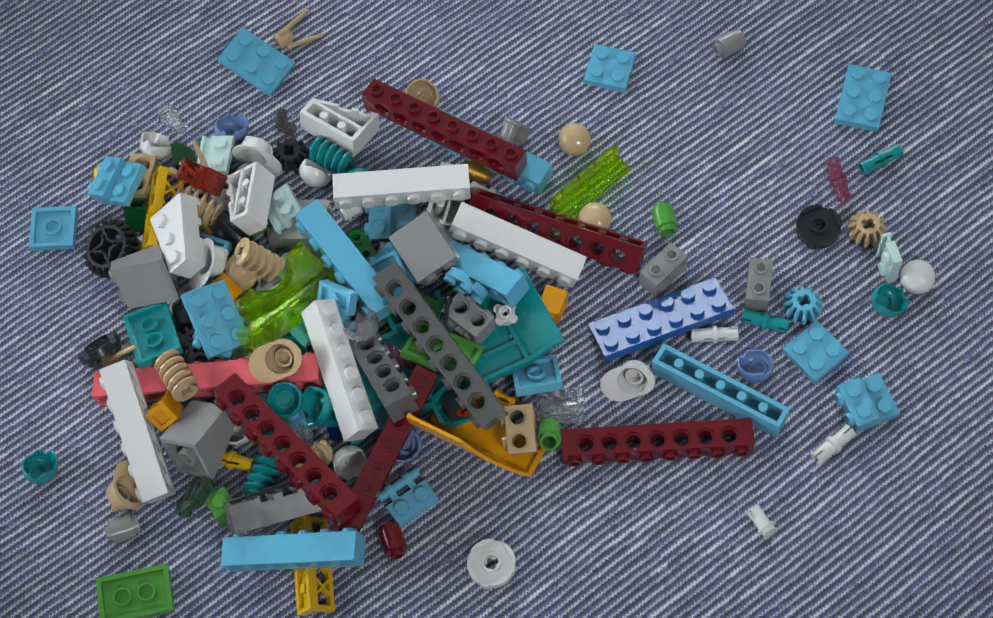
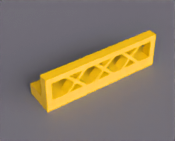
[141,165,185,250]
[291,515,335,616]

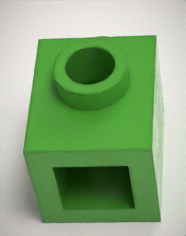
[204,486,232,527]

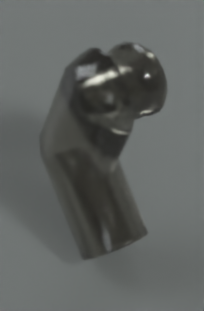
[276,109,297,136]

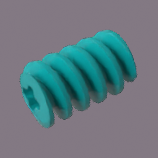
[308,135,356,174]
[243,449,281,495]

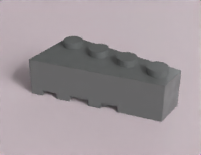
[222,479,332,535]

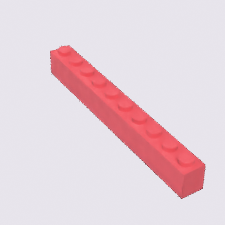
[92,352,324,406]

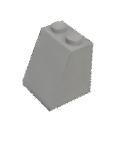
[267,199,335,260]
[388,211,461,285]
[108,244,180,309]
[159,400,235,479]

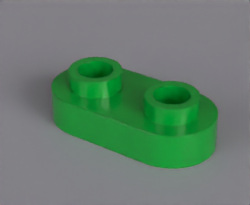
[347,229,377,260]

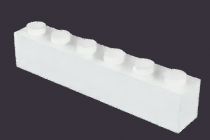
[332,164,471,210]
[448,202,587,288]
[301,299,378,442]
[99,360,176,504]

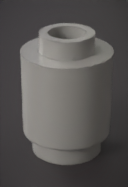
[713,29,746,58]
[104,514,142,544]

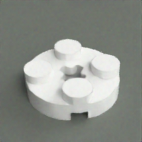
[467,539,516,589]

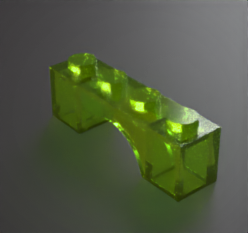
[235,241,325,329]

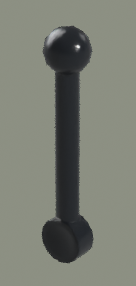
[440,296,453,343]

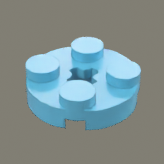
[443,267,488,306]

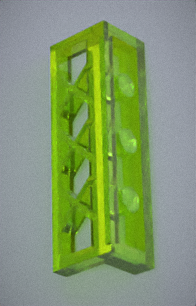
[549,145,630,218]

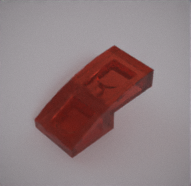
[175,158,228,197]

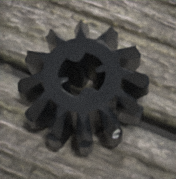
[272,136,309,175]

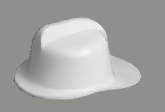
[232,136,282,174]
[189,238,228,290]
[600,360,655,402]

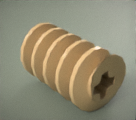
[172,184,223,226]
[234,237,286,282]
[154,349,199,402]

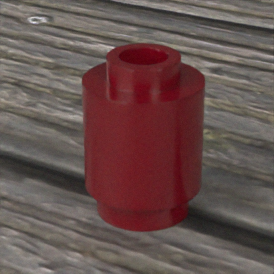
[378,522,408,560]

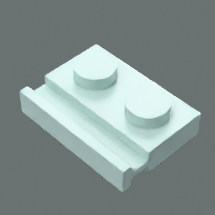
[195,136,235,176]
[268,183,302,235]
[876,232,903,283]

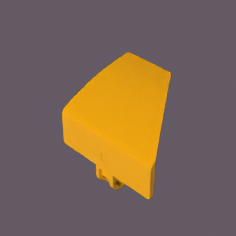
[406,389,546,477]

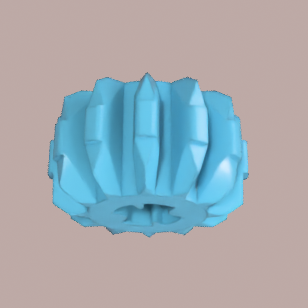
[783,284,823,326]

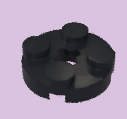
[795,204,842,250]
[77,331,121,368]

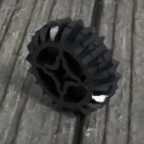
[82,219,141,279]

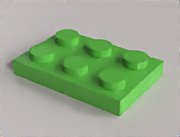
[400,323,484,385]
[96,564,175,618]

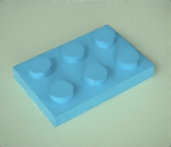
[218,27,295,97]
[834,64,892,132]
[180,280,252,360]

